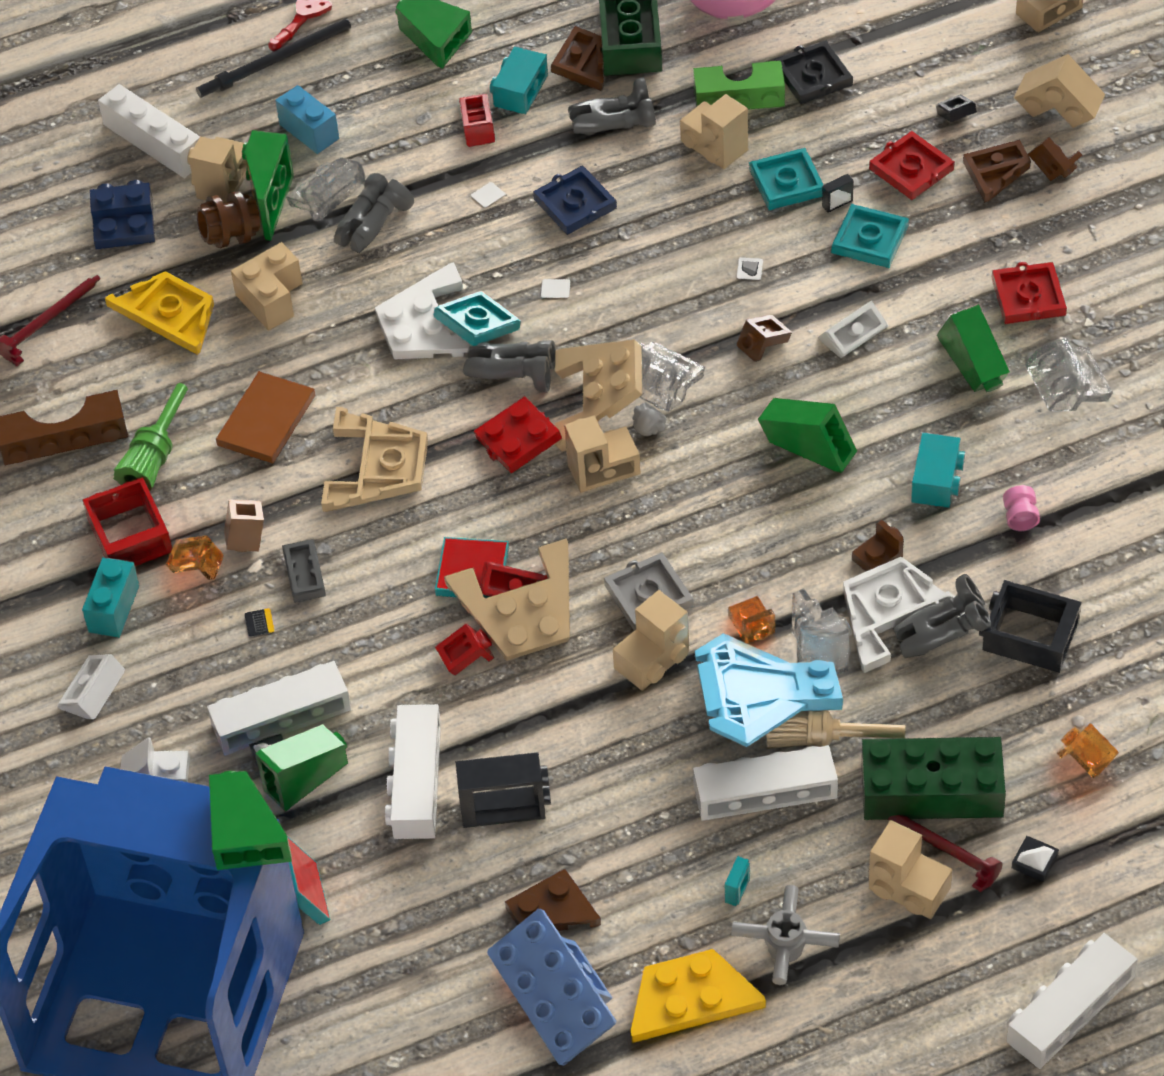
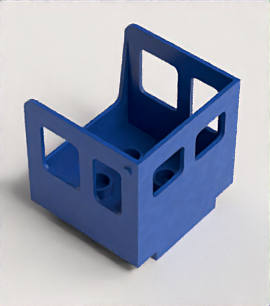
[0,766,304,1076]

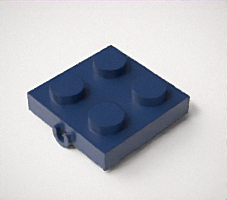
[533,165,617,235]

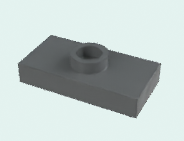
[282,539,326,603]

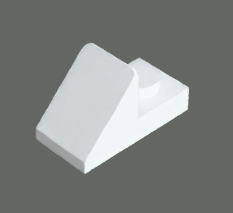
[120,738,190,782]

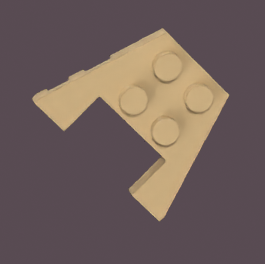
[555,339,642,452]
[321,407,428,512]
[444,538,570,661]

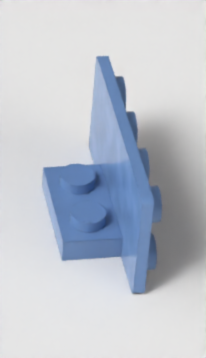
[487,909,616,1065]

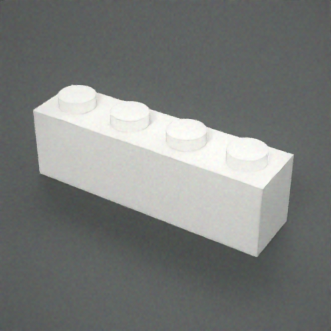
[98,84,200,179]
[207,661,351,756]
[385,704,441,839]
[693,745,838,821]
[1007,933,1138,1069]

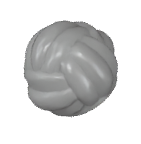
[632,402,666,436]

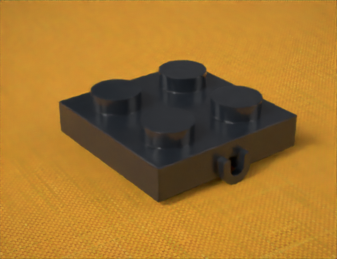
[774,40,853,105]

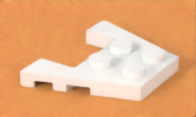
[375,262,489,359]
[843,557,965,673]

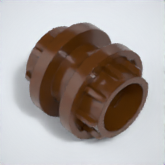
[197,191,260,248]

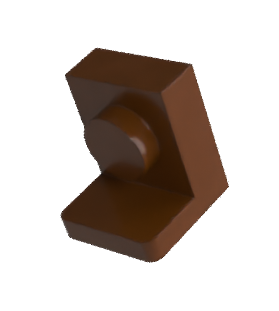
[1028,137,1082,181]
[737,315,792,362]
[852,520,904,572]

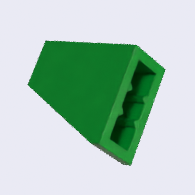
[395,0,472,69]
[937,304,1010,392]
[758,398,857,473]
[255,724,348,812]
[209,771,292,870]

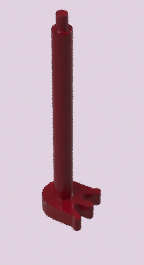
[0,275,101,366]
[888,815,1003,892]

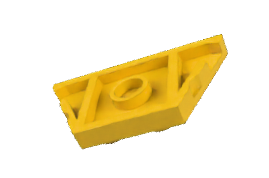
[105,271,214,355]
[630,949,766,1043]

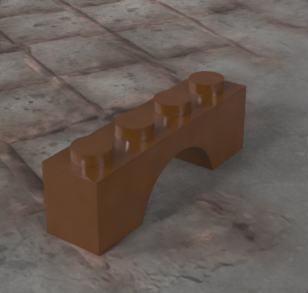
[0,390,129,466]

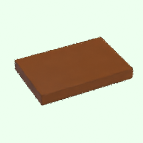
[216,371,316,464]

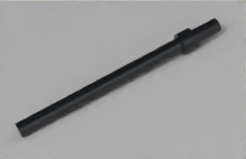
[196,18,351,98]

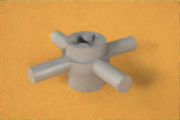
[731,885,840,985]

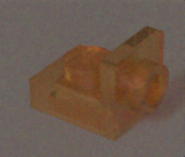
[166,535,224,580]
[728,596,775,643]
[1056,723,1119,778]

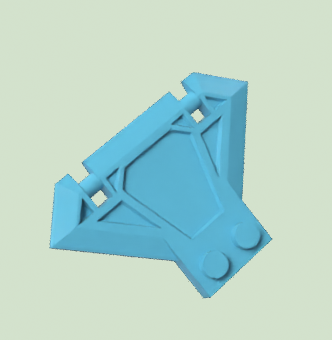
[695,633,843,747]

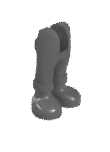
[568,77,656,135]
[333,173,415,253]
[463,340,556,393]
[893,574,991,658]

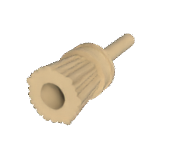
[767,710,905,749]

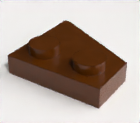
[551,26,604,91]
[963,139,1031,203]
[505,869,601,931]

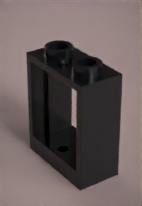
[979,580,1082,673]
[455,752,551,828]

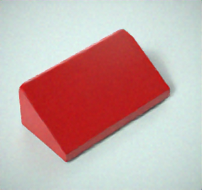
[480,562,548,597]

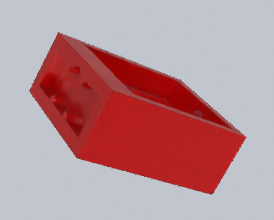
[82,477,173,566]

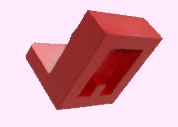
[435,623,495,676]

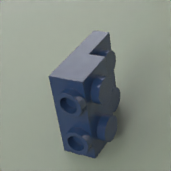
[90,180,155,249]

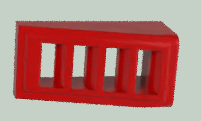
[459,93,495,147]

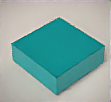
[724,856,750,906]

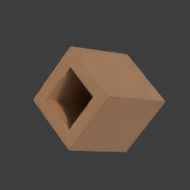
[224,500,264,552]

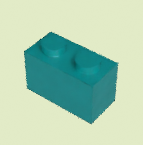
[489,46,548,115]
[911,432,966,508]
[82,557,140,638]

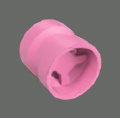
[1003,485,1040,531]

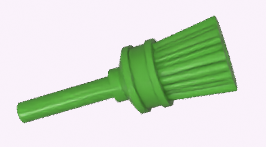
[113,383,188,491]

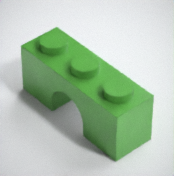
[693,61,785,110]

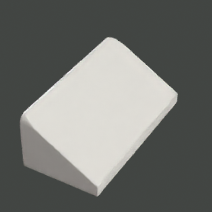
[818,300,889,358]
[58,654,125,720]

